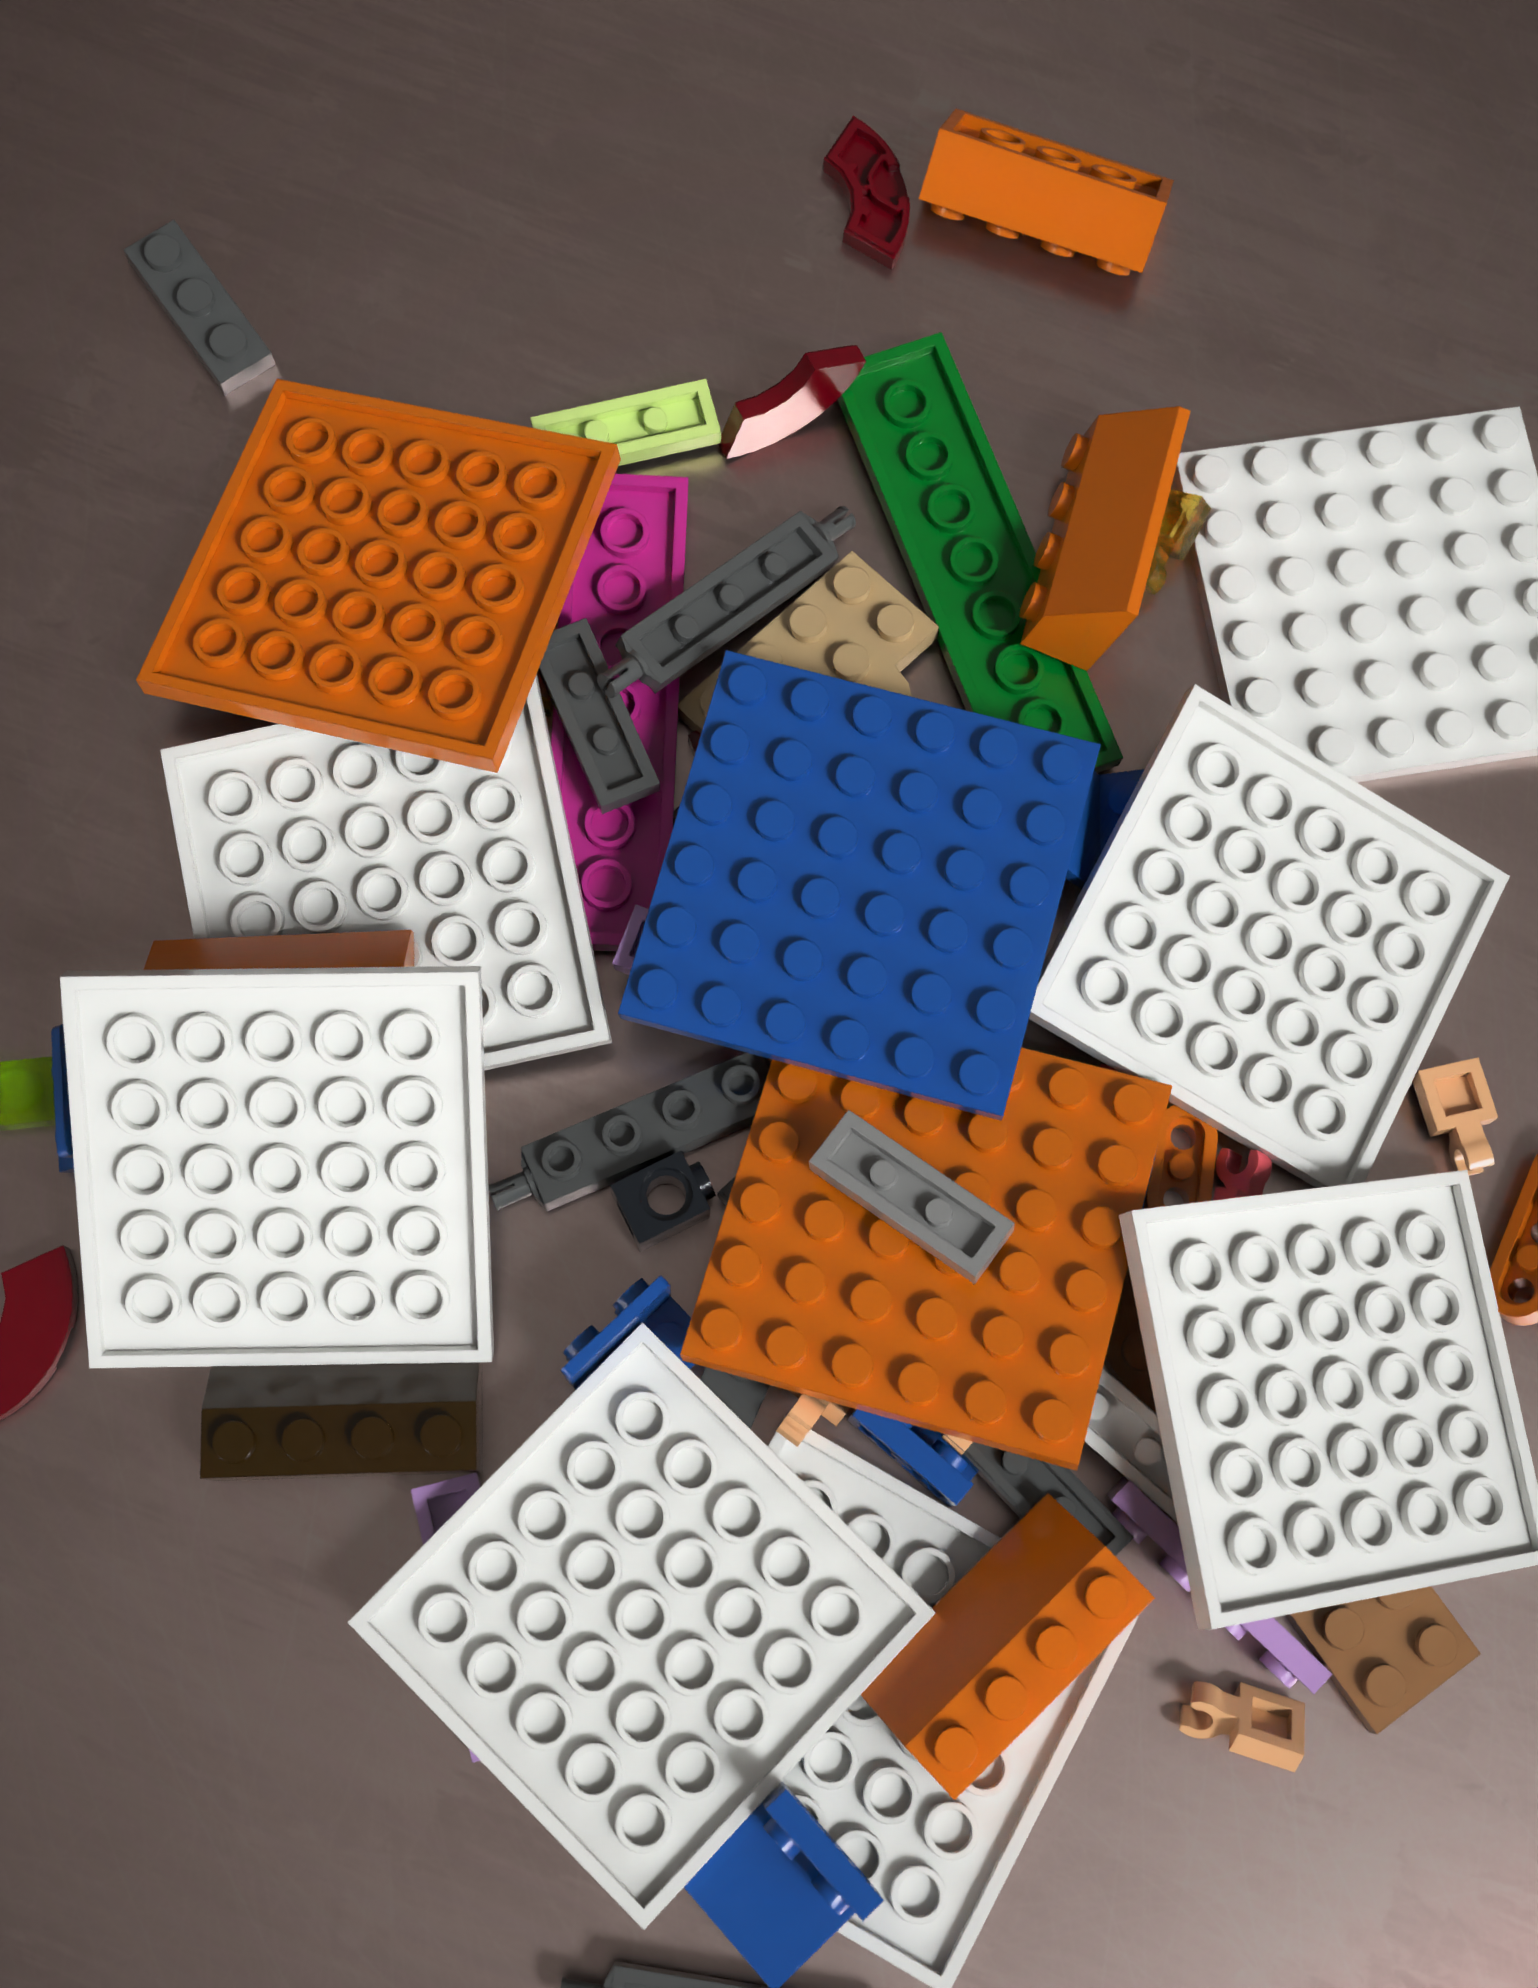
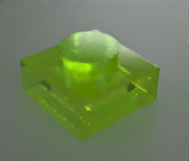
[0,1056,56,1131]

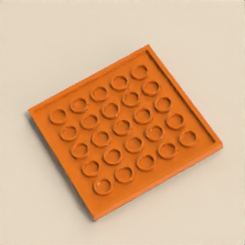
[136,379,621,773]
[680,1047,1173,1471]

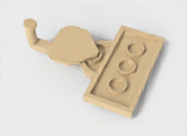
[678,551,939,733]

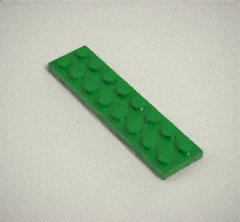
[837,332,1123,773]

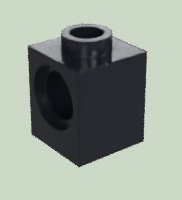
[610,1151,716,1252]

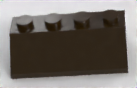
[200,1362,483,1481]

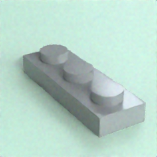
[809,1110,1015,1284]

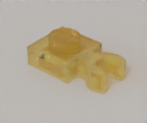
[1145,489,1211,595]

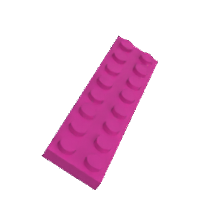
[551,474,689,951]

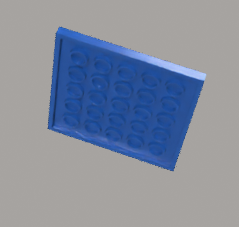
[618,650,1101,1121]

